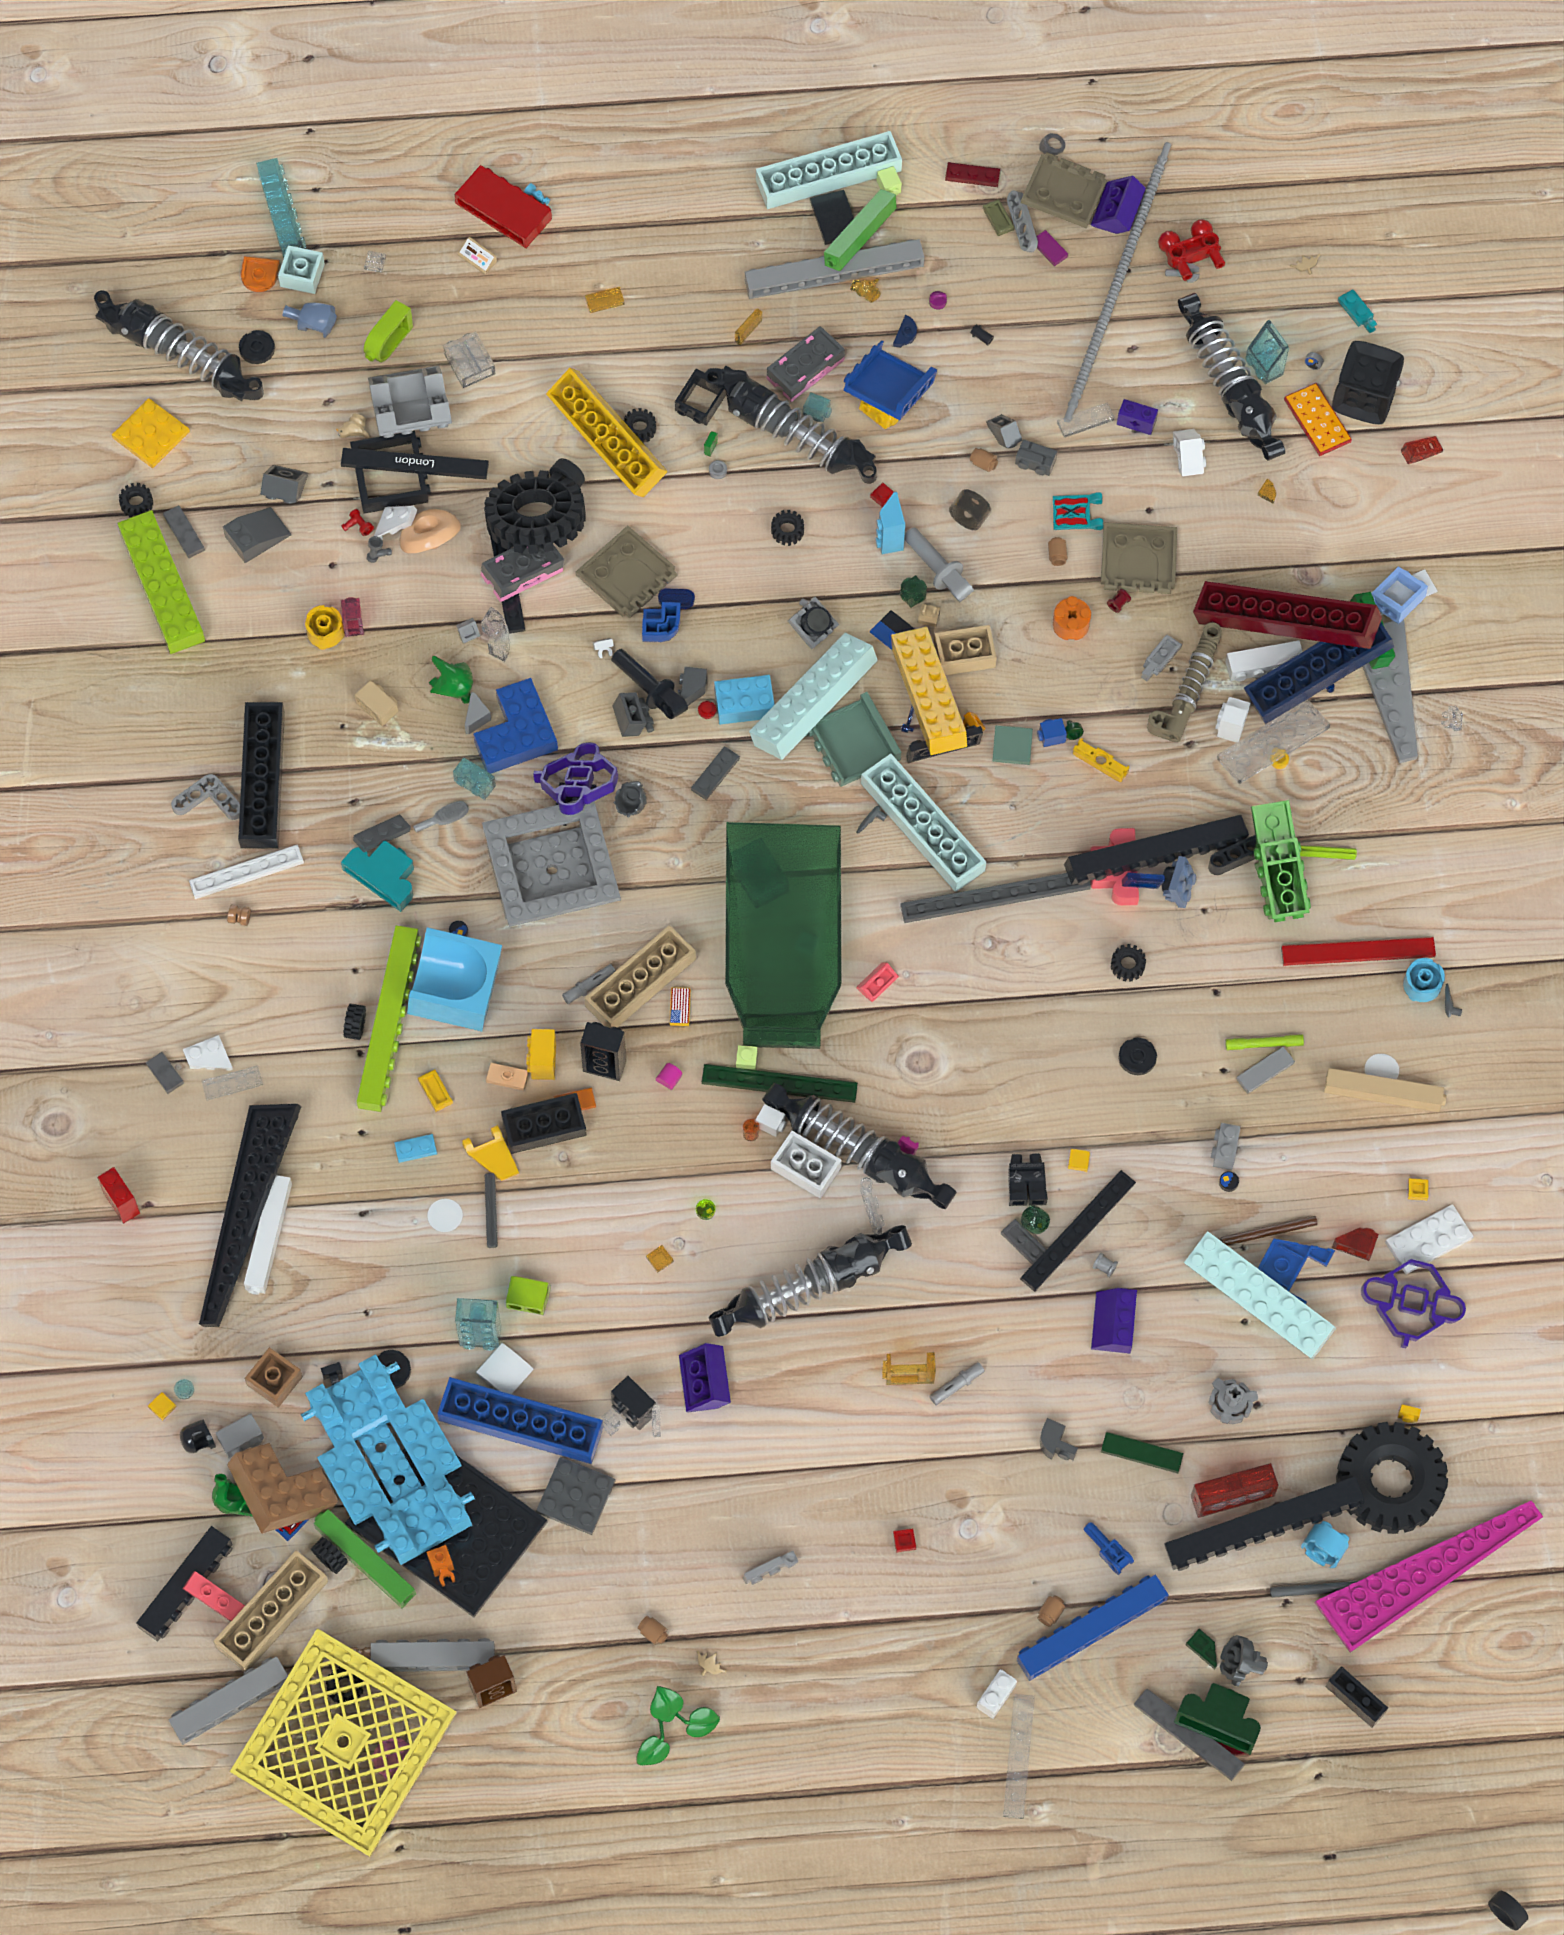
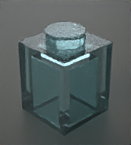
[803,392,832,422]

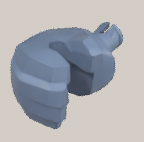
[282,303,337,338]

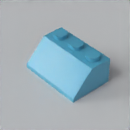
[875,492,905,554]

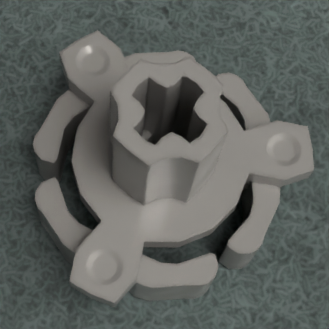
[1208,1378,1258,1424]

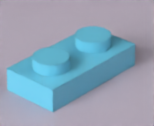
[394,1134,437,1163]

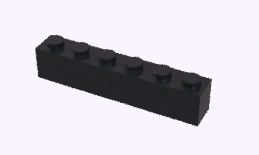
[136,1526,233,1642]

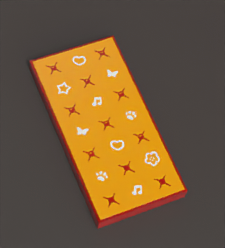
[1284,383,1352,457]

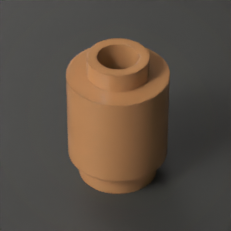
[970,448,998,472]
[1048,537,1068,566]
[1037,1595,1065,1627]
[637,1616,668,1645]

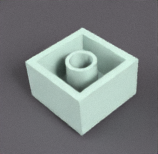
[278,245,325,294]

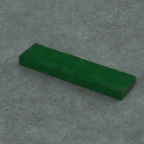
[1101,1432,1184,1474]

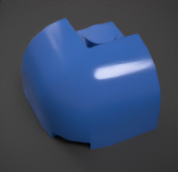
[642,602,681,643]

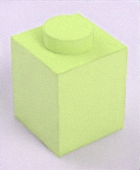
[877,166,902,195]
[736,1045,758,1070]

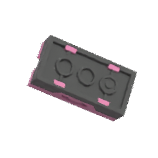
[767,326,845,402]
[481,545,564,602]

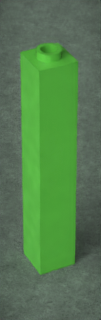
[824,189,896,271]
[314,1509,416,1609]

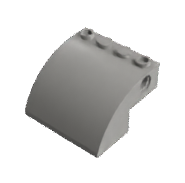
[368,365,452,438]

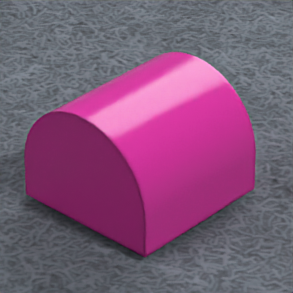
[656,1063,682,1090]

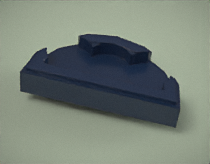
[893,314,917,348]

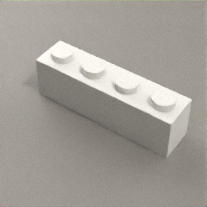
[1225,640,1303,681]

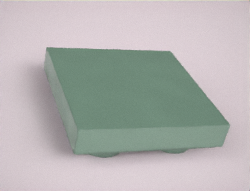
[992,725,1033,765]

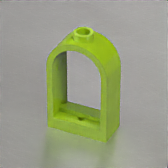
[364,300,413,363]

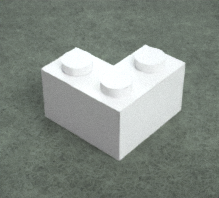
[1173,429,1206,476]
[1215,697,1250,743]

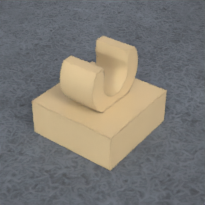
[918,604,940,627]

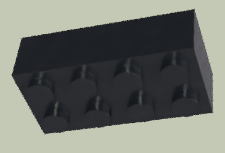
[580,1022,626,1081]
[501,1093,587,1154]

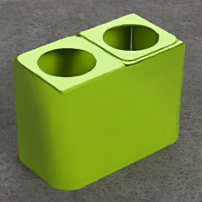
[506,1276,551,1315]

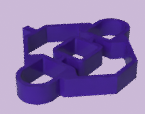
[533,742,619,815]
[1361,1259,1466,1348]

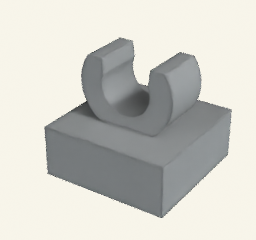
[456,618,480,643]

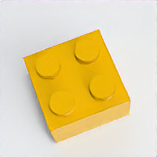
[526,1029,556,1080]

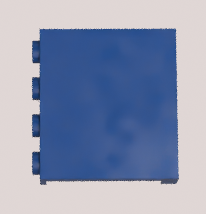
[843,340,937,420]

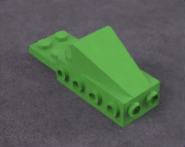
[1251,800,1311,922]

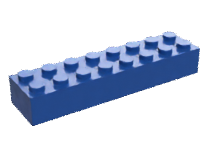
[437,1377,603,1464]

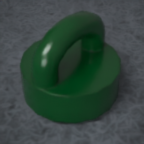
[1065,720,1084,740]

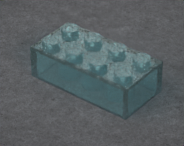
[455,1298,501,1351]

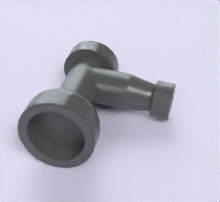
[367,536,392,563]

